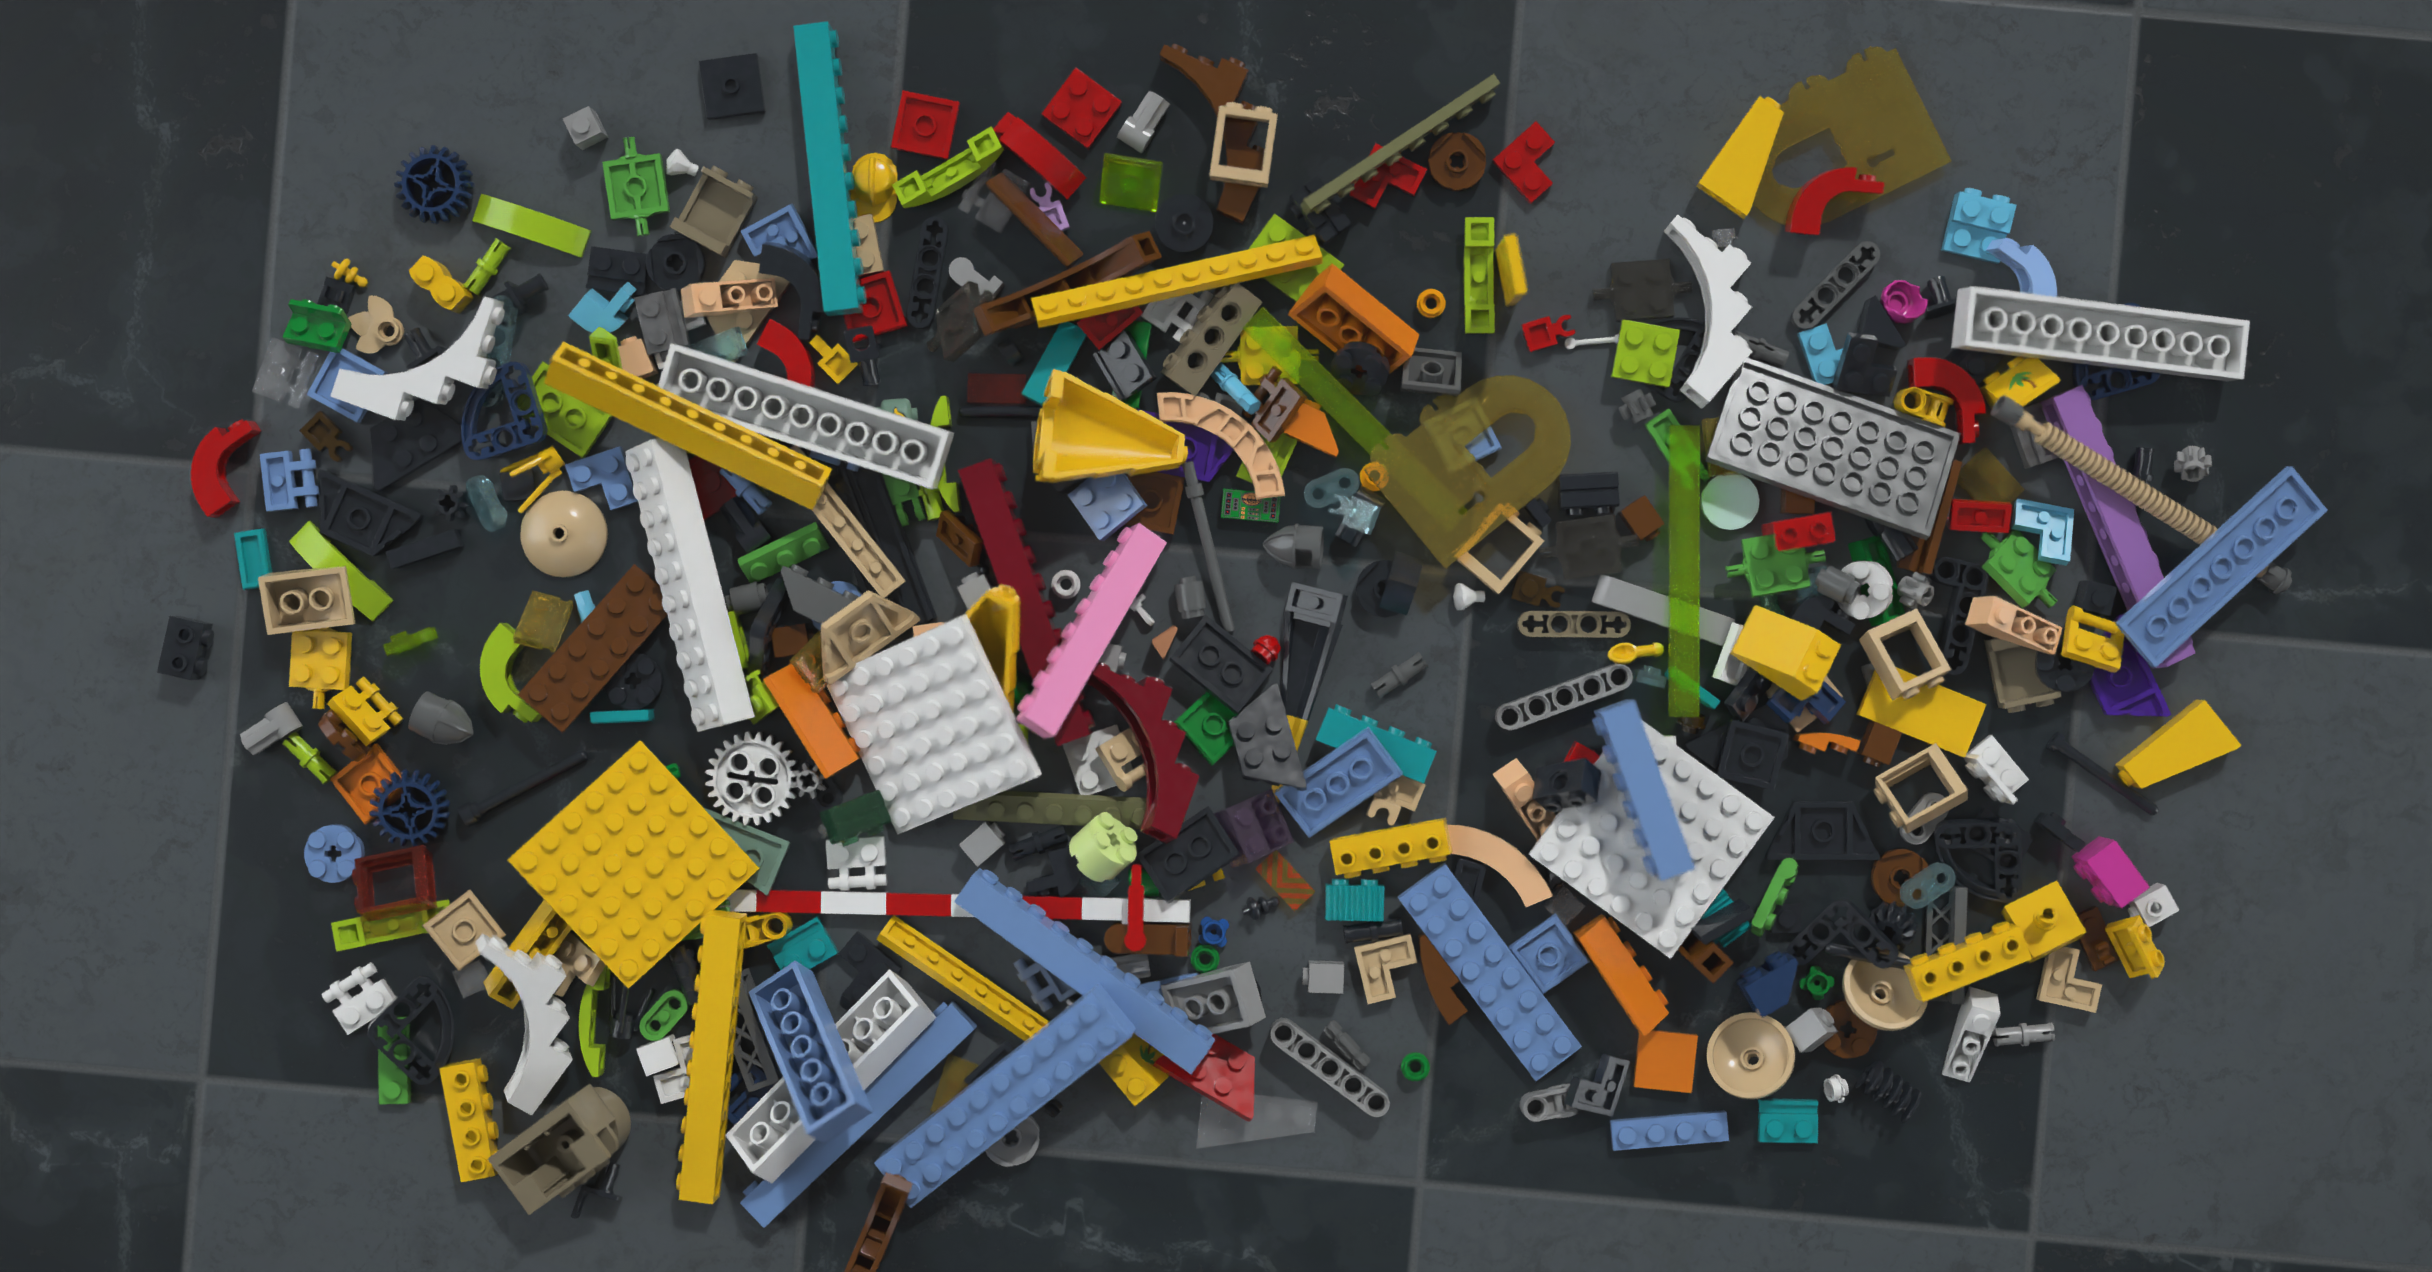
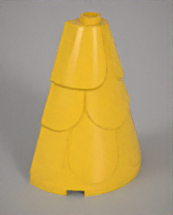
[1033,369,1188,483]
[966,585,1019,714]

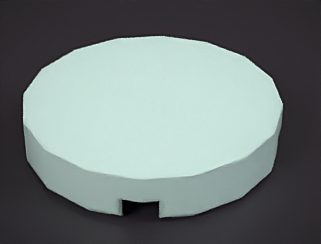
[1700,472,1760,530]

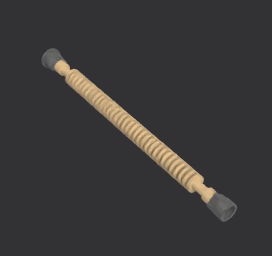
[1991,395,2292,595]

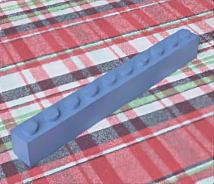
[954,868,1215,1074]
[740,1000,977,1228]

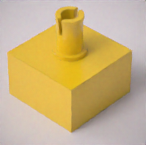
[2001,881,2086,963]

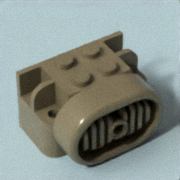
[488,1084,631,1215]

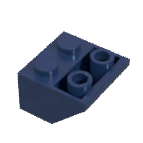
[1736,951,1798,1018]

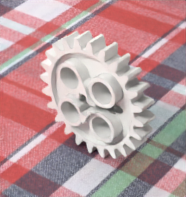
[705,732,798,825]

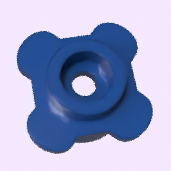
[1199,916,1229,947]

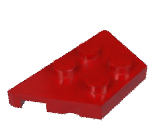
[1153,1034,1255,1122]

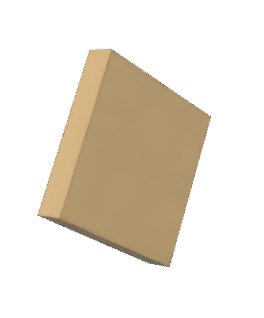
[423,889,506,971]

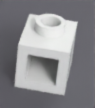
[2128,883,2180,927]

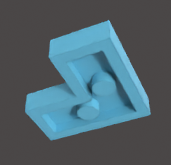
[1797,323,1843,385]
[2011,498,2074,566]

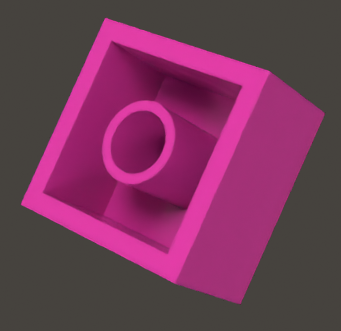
[2071,836,2150,908]

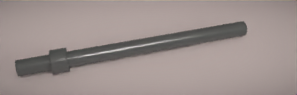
[1182,461,1235,631]

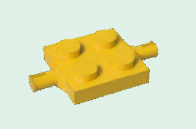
[1220,326,1319,386]
[289,627,352,709]

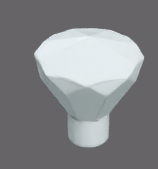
[666,149,699,176]
[1453,583,1485,610]

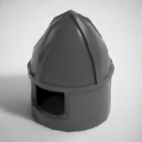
[1263,523,1324,570]
[408,691,474,745]

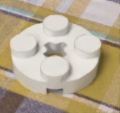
[1837,561,1893,620]

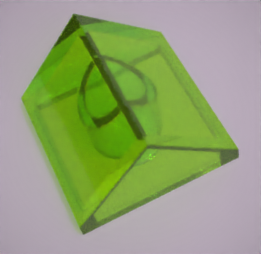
[1099,153,1163,212]

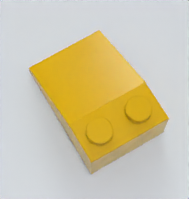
[1730,605,1841,701]

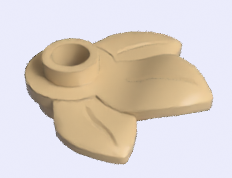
[348,296,404,354]

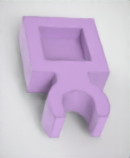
[1030,182,1070,231]

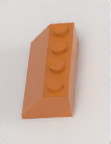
[1288,263,1420,374]
[763,660,861,779]
[1573,914,1669,1036]

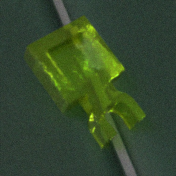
[383,627,439,656]

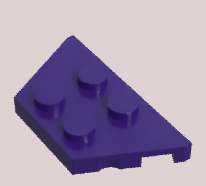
[1137,409,1234,482]
[2089,613,2172,717]

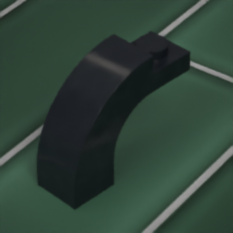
[759,242,825,340]

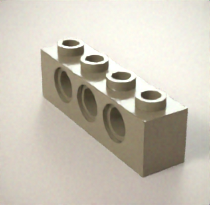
[1160,283,1262,396]

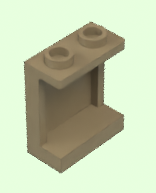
[670,165,758,258]
[1984,638,2062,713]

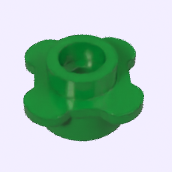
[1799,965,1834,1000]

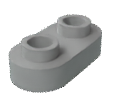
[1899,792,1949,845]

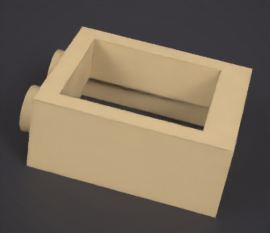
[1210,102,1278,188]
[1453,503,1544,594]
[1859,609,1951,701]
[1873,743,1968,834]

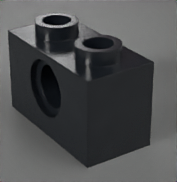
[1532,758,1601,812]

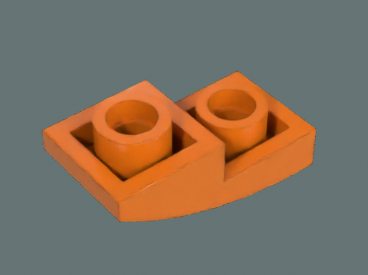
[1793,732,1861,754]

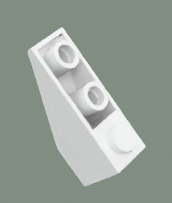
[1942,987,2001,1083]

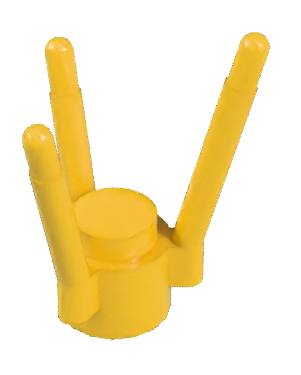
[500,445,565,513]

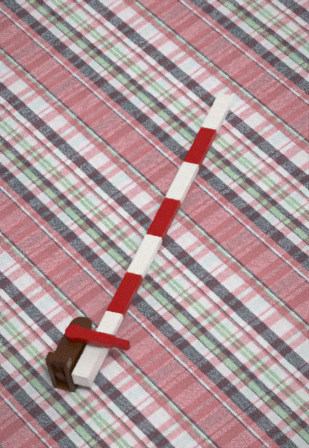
[720,864,1192,957]

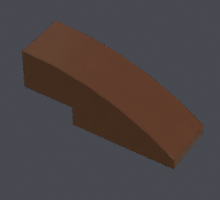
[1418,932,1467,1025]

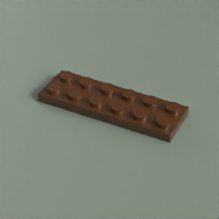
[517,564,668,734]

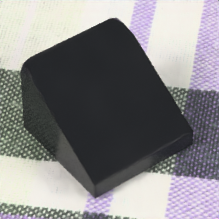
[500,469,536,502]

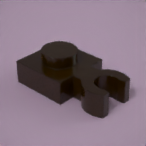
[299,411,353,463]
[1510,570,1565,608]

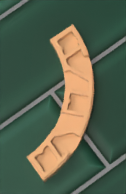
[1157,392,1285,499]
[1447,824,1553,907]

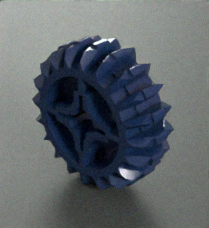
[394,145,475,225]
[369,769,450,847]

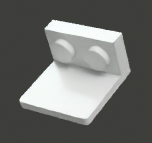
[1964,735,2029,804]

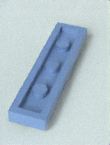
[1610,1110,1729,1151]

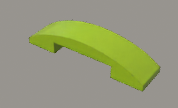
[892,126,1004,208]
[472,194,591,258]
[1464,217,1495,334]
[931,396,962,513]
[289,521,393,621]
[331,899,450,952]
[579,965,611,1077]

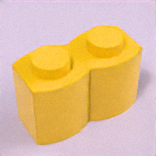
[409,256,474,314]

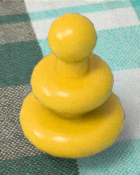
[331,258,368,287]

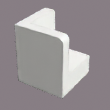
[636,1034,679,1076]

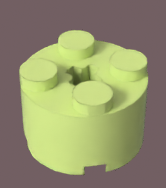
[1069,812,1138,882]

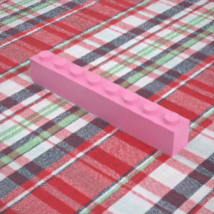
[1016,523,1167,739]

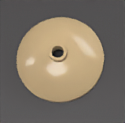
[520,491,608,577]
[1842,947,1928,1031]
[1707,1012,1795,1099]

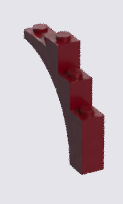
[1086,662,1199,843]

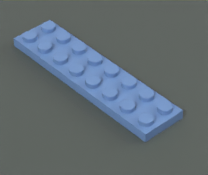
[2115,466,2327,668]
[1398,862,1582,1081]

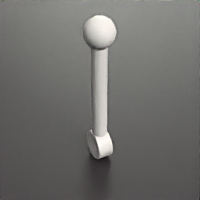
[1564,333,1619,350]

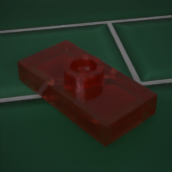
[967,373,1026,404]

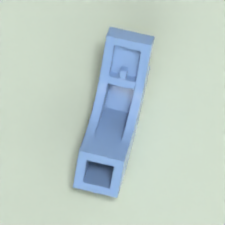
[1986,238,2057,297]

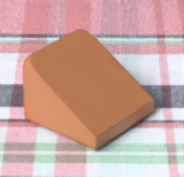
[1152,625,1178,659]

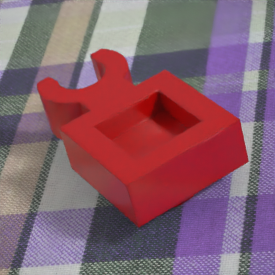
[1521,314,1576,353]

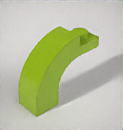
[480,623,542,723]

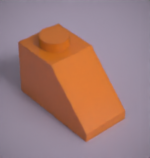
[1283,399,1339,458]

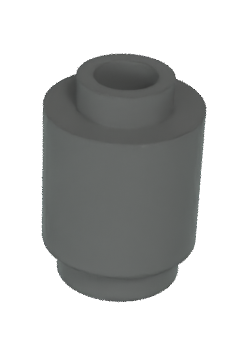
[1815,566,1861,605]
[1174,576,1207,619]
[726,582,769,616]

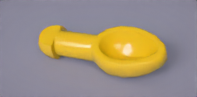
[1607,642,1664,664]

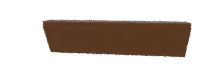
[986,173,1083,269]

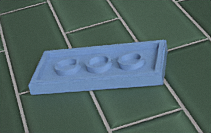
[1275,727,1403,838]

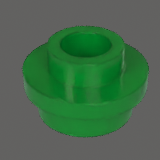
[1191,944,1220,973]
[1401,1052,1430,1082]

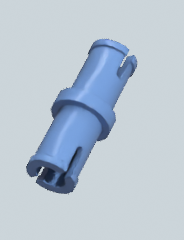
[719,468,772,515]

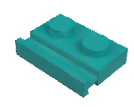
[767,916,839,970]
[1758,1099,1818,1143]

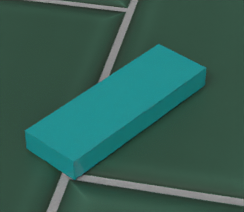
[1021,321,1087,406]

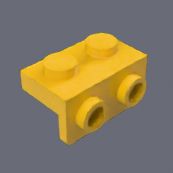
[2105,915,2165,979]

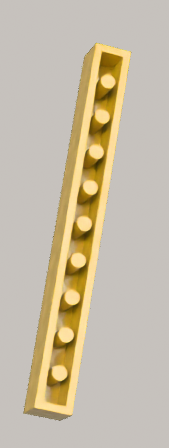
[544,342,832,510]
[676,910,747,1204]

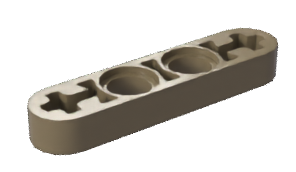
[1517,611,1631,638]

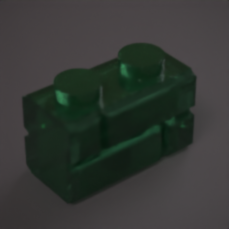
[820,790,891,847]

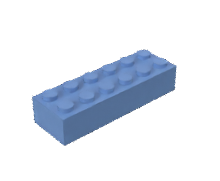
[1592,699,1695,881]
[748,961,873,1144]

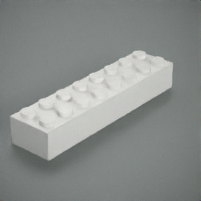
[726,969,936,1184]

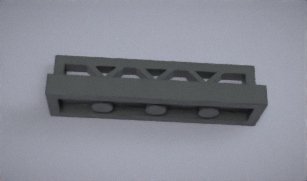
[1924,884,1968,1004]
[734,968,783,1092]

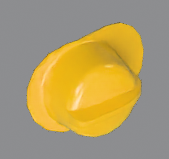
[851,153,898,223]

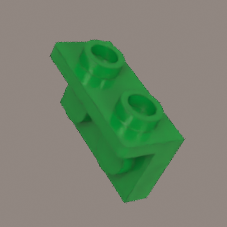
[283,299,352,354]

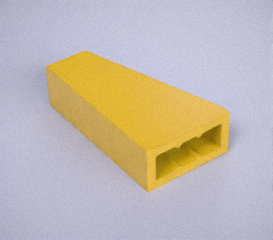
[1696,96,1784,219]
[2115,699,2242,789]

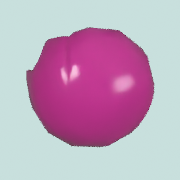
[1880,280,1928,324]

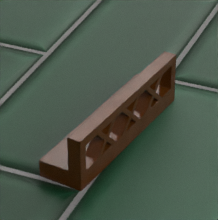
[1896,460,1962,575]

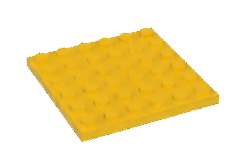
[508,740,760,988]

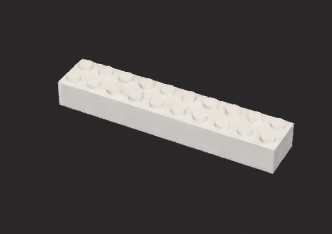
[1952,286,2250,381]
[658,343,954,489]
[625,438,755,732]

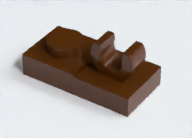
[936,510,984,567]
[2076,906,2120,971]

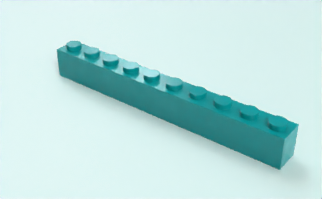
[793,21,867,317]

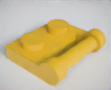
[2061,605,2125,673]

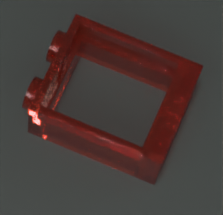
[352,845,437,922]

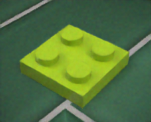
[1611,319,1680,388]

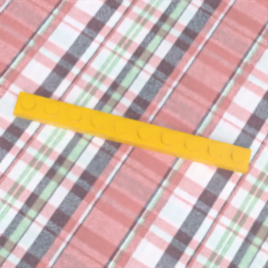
[1031,235,1322,328]

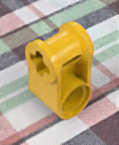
[1893,387,1954,428]
[744,912,793,948]

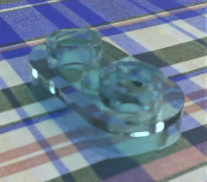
[1304,468,1360,508]
[466,475,507,532]
[1900,862,1956,909]

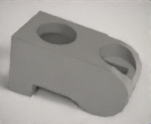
[949,257,1005,304]

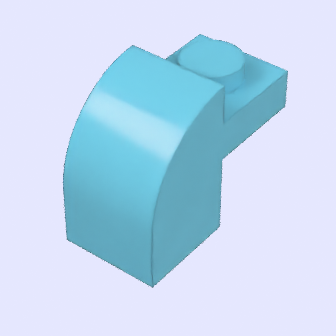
[568,282,637,333]

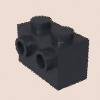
[157,616,214,680]

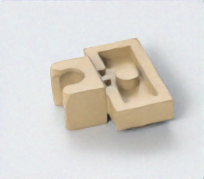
[1366,775,1426,826]

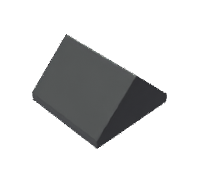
[1400,347,1462,397]

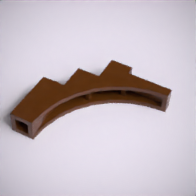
[1160,44,1272,225]
[973,231,1162,336]
[844,1172,913,1272]

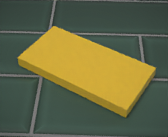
[1495,234,1527,307]
[1857,667,1987,758]

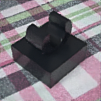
[317,277,357,314]

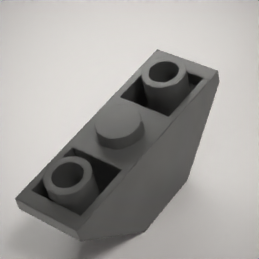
[781,564,859,624]

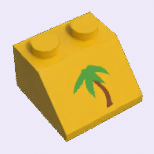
[1979,356,2061,409]
[1098,1032,1169,1106]

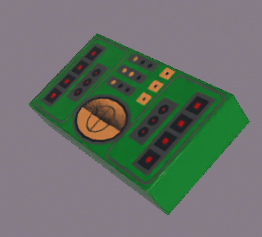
[1221,489,1281,523]

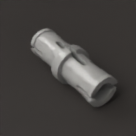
[1992,1022,2055,1047]

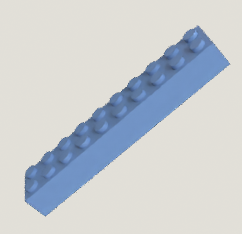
[874,983,1136,1208]

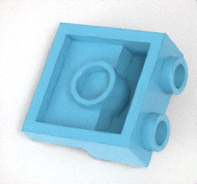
[1941,188,2017,264]

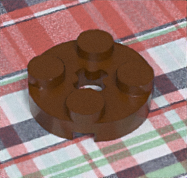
[1428,132,1486,192]
[318,709,373,762]
[1871,848,1931,907]
[1823,999,1877,1058]

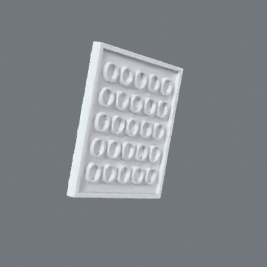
[823,614,1042,834]
[1528,720,1775,959]

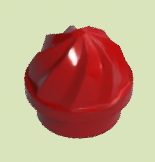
[1251,635,1281,665]

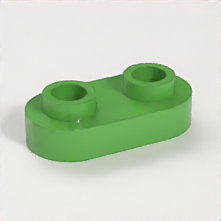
[639,989,689,1041]

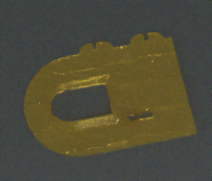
[1753,46,1952,225]
[1364,375,1571,569]

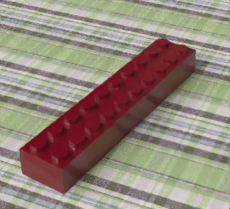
[958,458,1096,746]

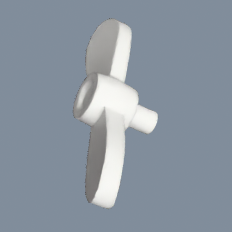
[1130,594,1155,626]

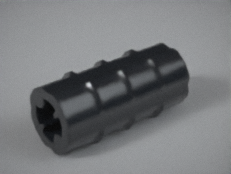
[667,943,701,1006]

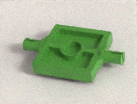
[602,137,670,237]
[1979,530,2058,609]
[1725,534,1826,598]

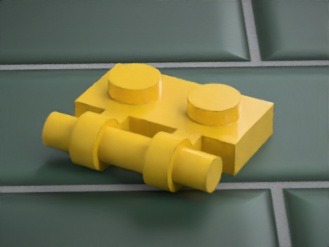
[327,677,403,747]

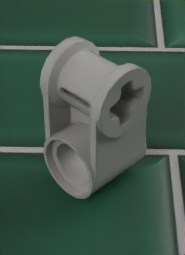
[1519,1084,1578,1122]

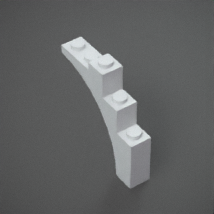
[1664,215,1753,409]
[330,297,504,421]
[475,933,573,1115]

